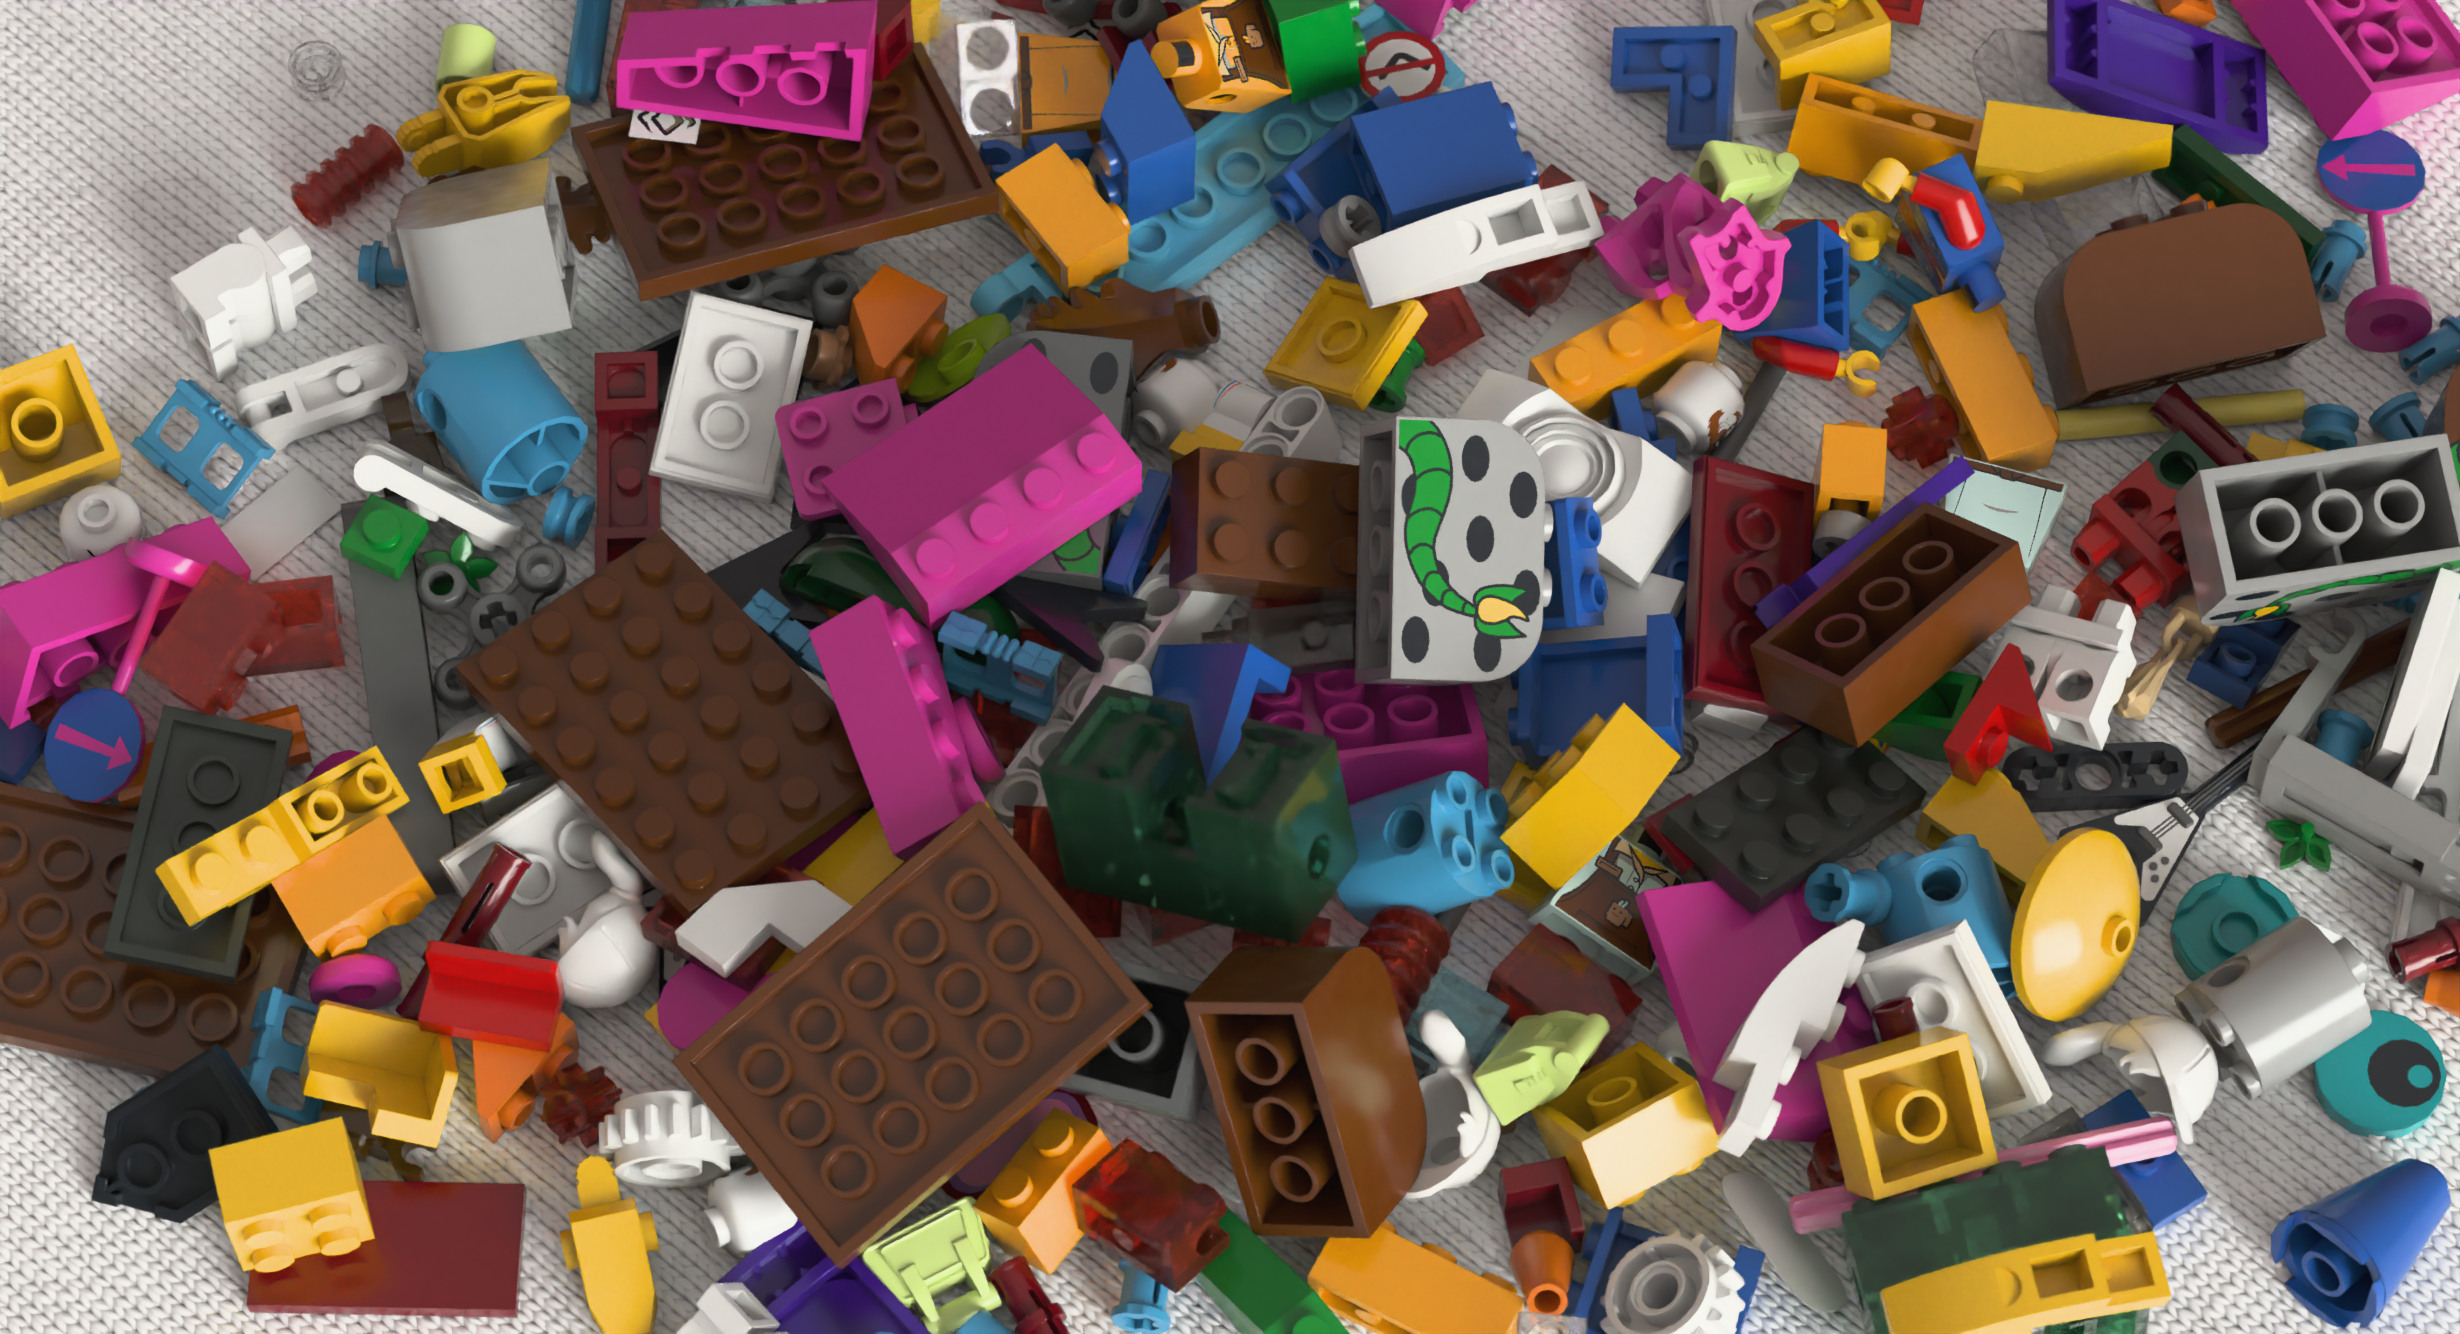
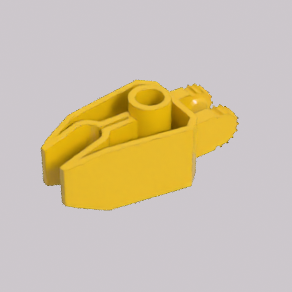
[395,69,571,179]
[559,1154,660,1334]

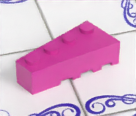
[616,0,878,142]
[0,517,252,729]
[808,595,986,862]

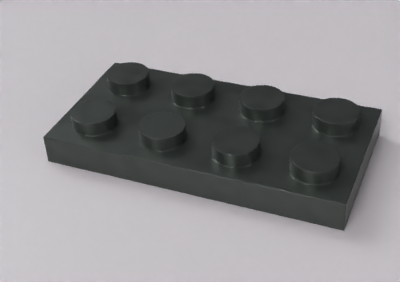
[103,705,293,984]
[1659,725,1927,915]

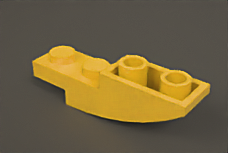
[155,745,410,927]
[1880,1231,2171,1334]

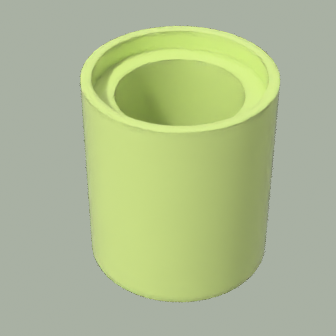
[435,23,497,94]

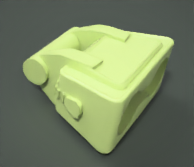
[1690,140,1799,227]
[1472,1010,1609,1126]
[862,1196,1002,1334]

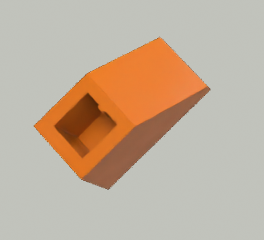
[847,264,949,394]
[472,1012,581,1144]

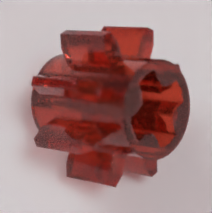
[1881,386,1960,469]
[540,1062,623,1148]

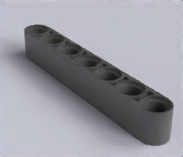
[341,494,457,895]

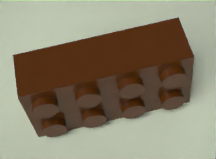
[1169,447,1359,608]
[1750,501,2032,748]

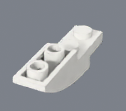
[1348,179,1605,309]
[1712,919,1866,1158]

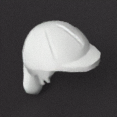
[557,829,659,1009]
[1404,1009,1501,1199]
[2039,1015,2219,1145]

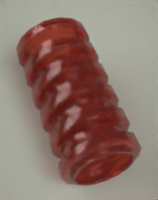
[290,123,405,229]

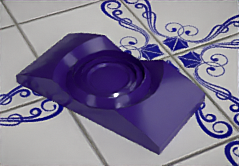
[2047,0,2268,154]
[716,1218,931,1334]

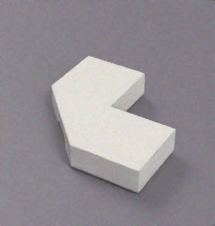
[675,880,853,979]

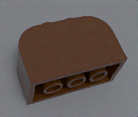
[2034,200,2327,410]
[1184,946,1427,1239]

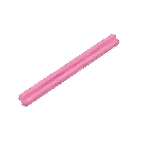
[1788,1115,2177,1234]

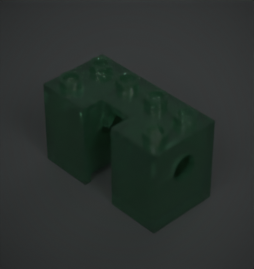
[1039,685,1359,944]
[1841,1144,2150,1334]

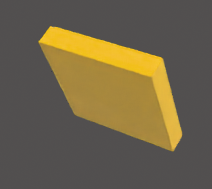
[1262,276,1428,412]

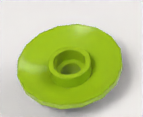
[908,313,1012,402]

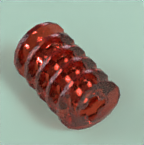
[1358,905,1452,1028]

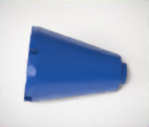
[2271,1158,2451,1329]

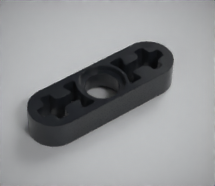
[2001,742,2188,813]

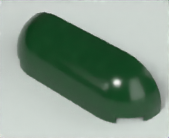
[779,537,1022,673]

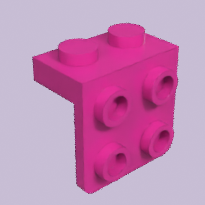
[775,377,918,521]

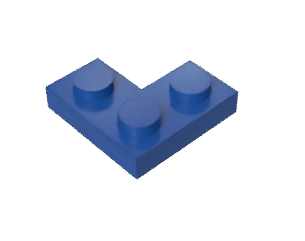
[1610,25,1738,151]

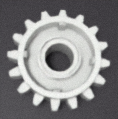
[599,1090,745,1187]
[1600,1230,1745,1334]

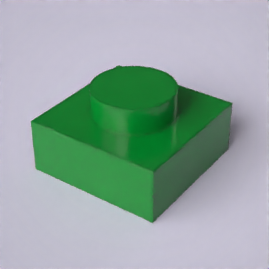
[339,494,429,581]

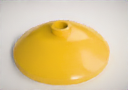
[2010,827,2141,1022]

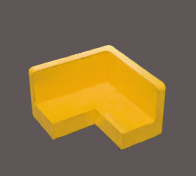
[1754,0,1891,111]
[299,1000,458,1148]

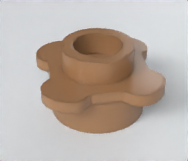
[801,325,853,391]

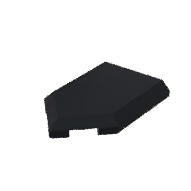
[91,1044,280,1224]

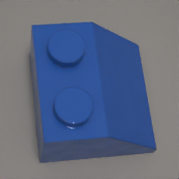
[1095,39,1196,226]

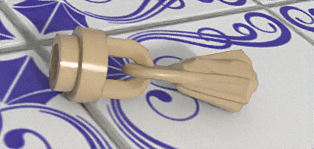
[2113,592,2221,721]

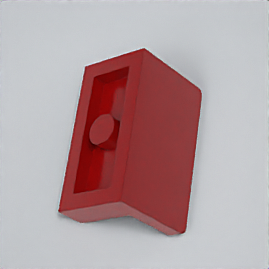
[418,940,565,1053]

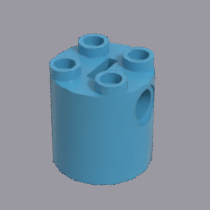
[413,339,587,505]
[1326,771,1515,930]
[1876,834,2017,1001]

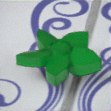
[422,531,499,596]
[2265,819,2332,872]

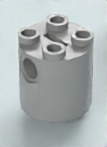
[2174,915,2372,1101]

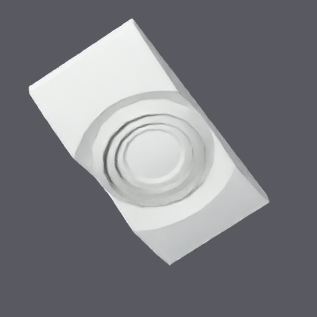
[1454,368,1693,590]

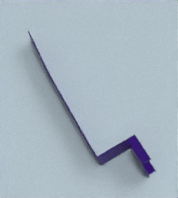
[1750,455,1975,630]

